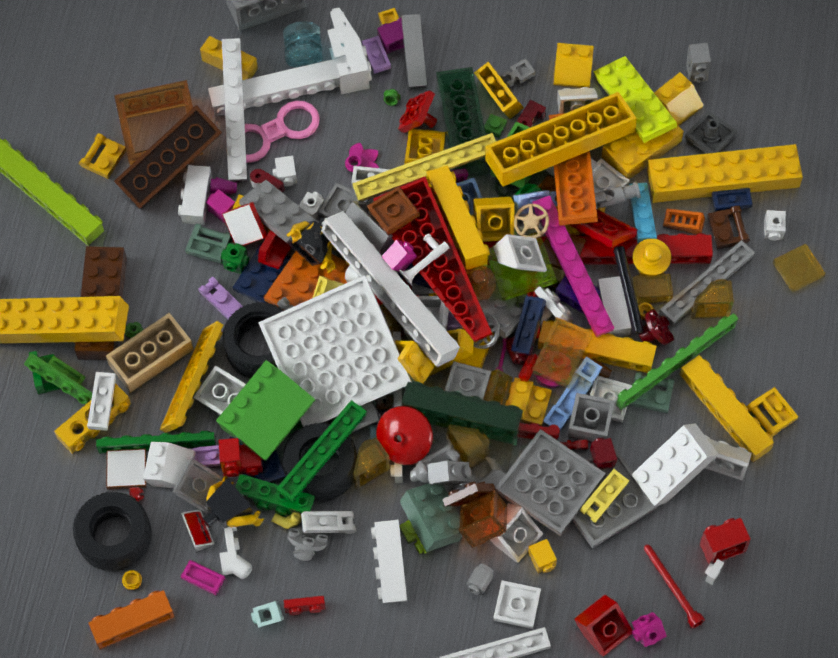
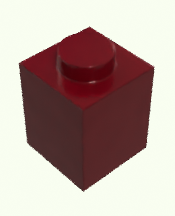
[590,437,617,470]

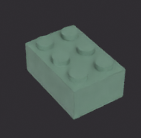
[400,483,467,552]

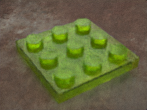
[488,232,557,301]

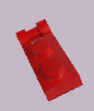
[504,420,560,440]

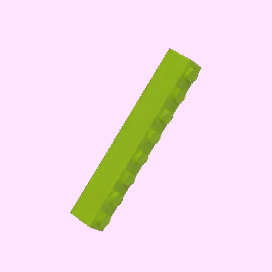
[0,139,104,246]

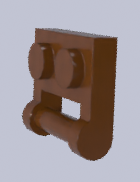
[707,206,750,250]

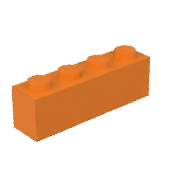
[88,590,175,649]

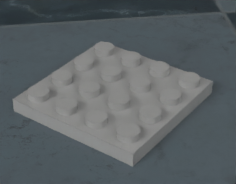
[495,429,606,536]
[572,445,658,548]

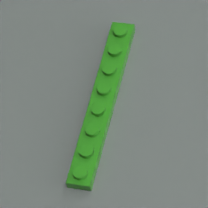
[616,313,739,410]

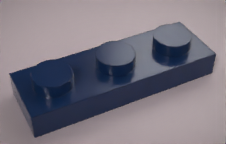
[511,295,546,356]

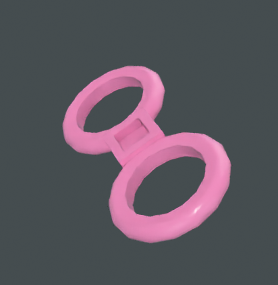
[245,100,320,163]

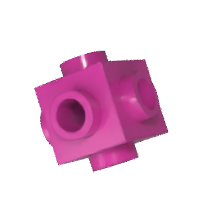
[632,612,667,647]

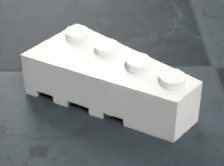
[371,520,407,604]

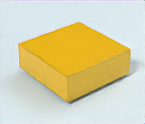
[378,8,399,25]

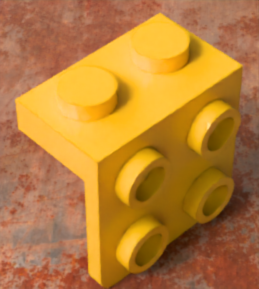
[394,340,434,385]

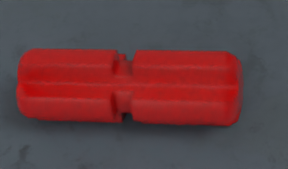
[518,353,539,382]

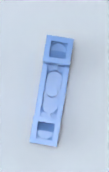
[543,357,603,431]

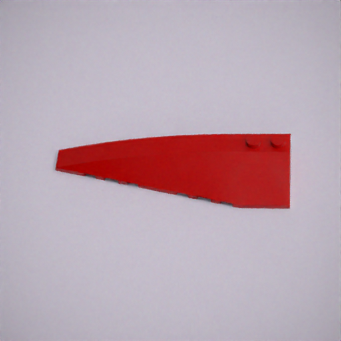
[373,177,493,342]

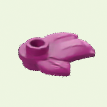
[345,142,379,172]

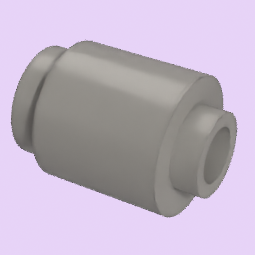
[466,564,494,595]

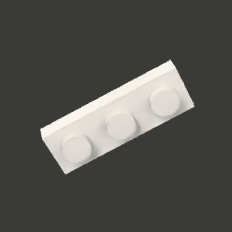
[87,372,116,431]

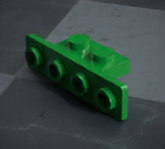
[235,474,315,516]

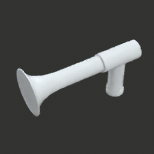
[399,234,450,286]

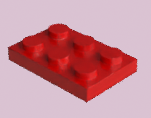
[570,209,637,247]

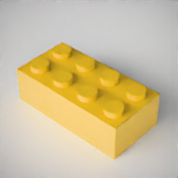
[602,125,684,180]

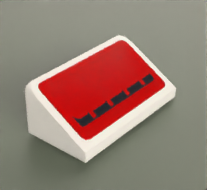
[181,509,215,552]

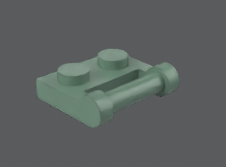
[185,223,232,264]
[630,371,674,413]

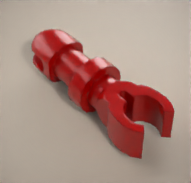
[561,440,588,450]

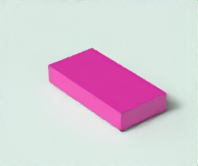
[180,560,226,596]

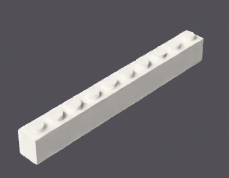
[321,211,460,367]

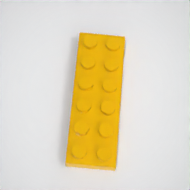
[159,321,224,433]

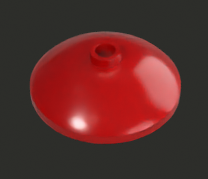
[376,406,433,465]

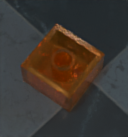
[459,490,507,548]

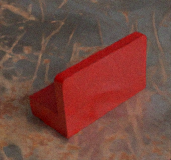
[258,230,291,269]

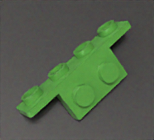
[24,353,92,405]

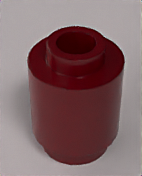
[506,336,528,366]

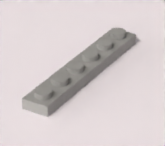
[660,240,755,325]

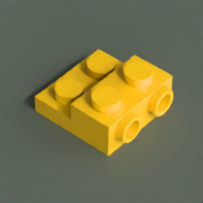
[502,377,552,426]

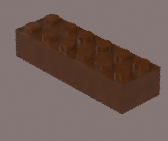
[114,105,222,209]
[75,246,127,360]

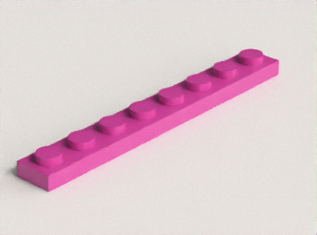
[532,195,614,337]

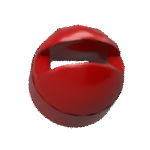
[129,487,144,502]

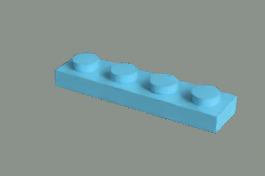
[629,183,657,243]

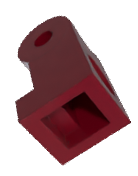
[517,99,546,128]
[250,169,285,193]

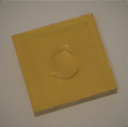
[773,244,826,292]

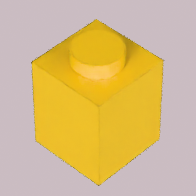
[528,539,557,573]

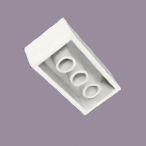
[632,423,719,506]

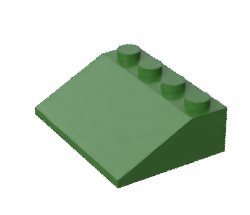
[216,360,315,461]

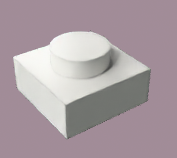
[705,559,724,585]

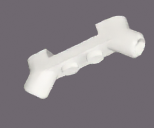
[217,521,252,579]

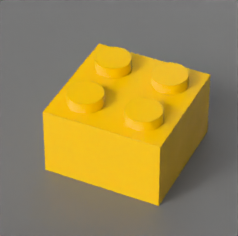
[473,197,514,242]

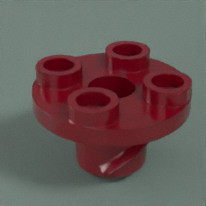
[639,309,675,345]

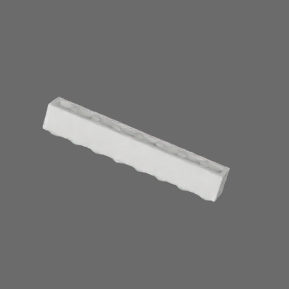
[208,56,351,116]

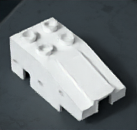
[327,8,372,95]

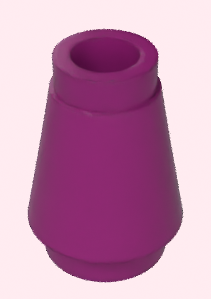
[210,177,237,194]

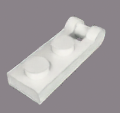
[301,511,357,534]

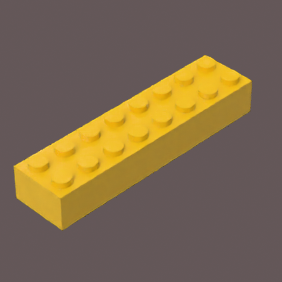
[485,92,637,187]
[647,144,803,203]
[0,296,129,343]

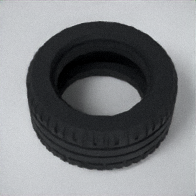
[223,302,284,377]

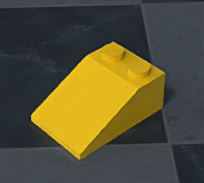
[404,129,446,164]

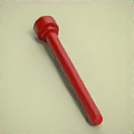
[644,545,705,629]

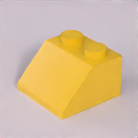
[553,43,594,88]
[654,72,704,126]

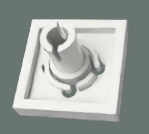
[534,286,574,326]

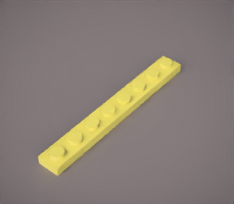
[352,133,496,201]

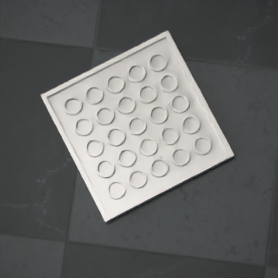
[258,275,412,427]

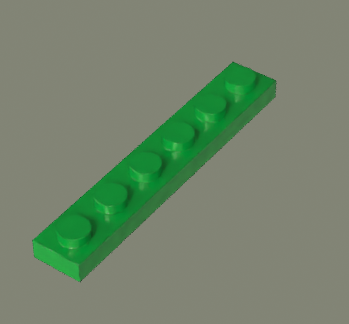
[276,400,367,503]
[96,430,216,454]

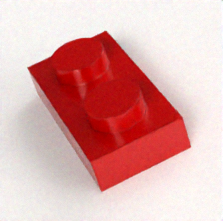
[284,596,326,615]

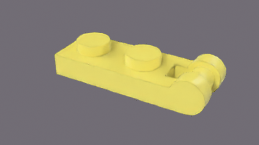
[580,469,629,523]

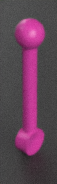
[495,337,509,375]

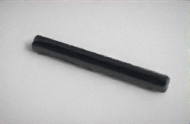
[614,246,644,335]

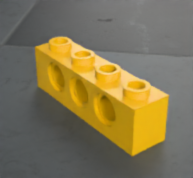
[54,383,131,454]

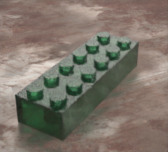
[436,67,491,177]
[401,381,523,446]

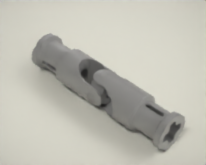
[595,182,641,209]

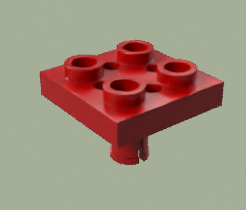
[398,90,437,133]

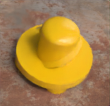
[633,239,671,276]

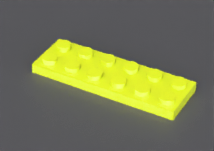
[593,56,677,143]

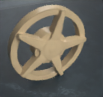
[514,204,549,239]

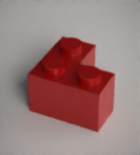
[218,438,263,477]

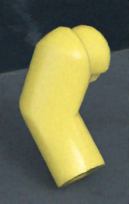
[271,512,301,529]

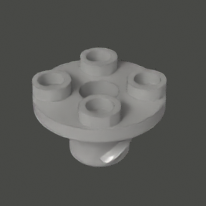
[287,527,328,561]

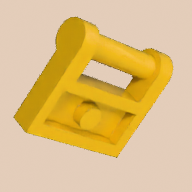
[79,133,126,179]
[746,387,798,437]

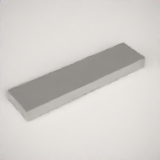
[401,14,427,88]

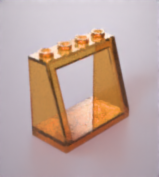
[114,80,203,166]

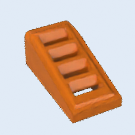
[663,208,705,234]

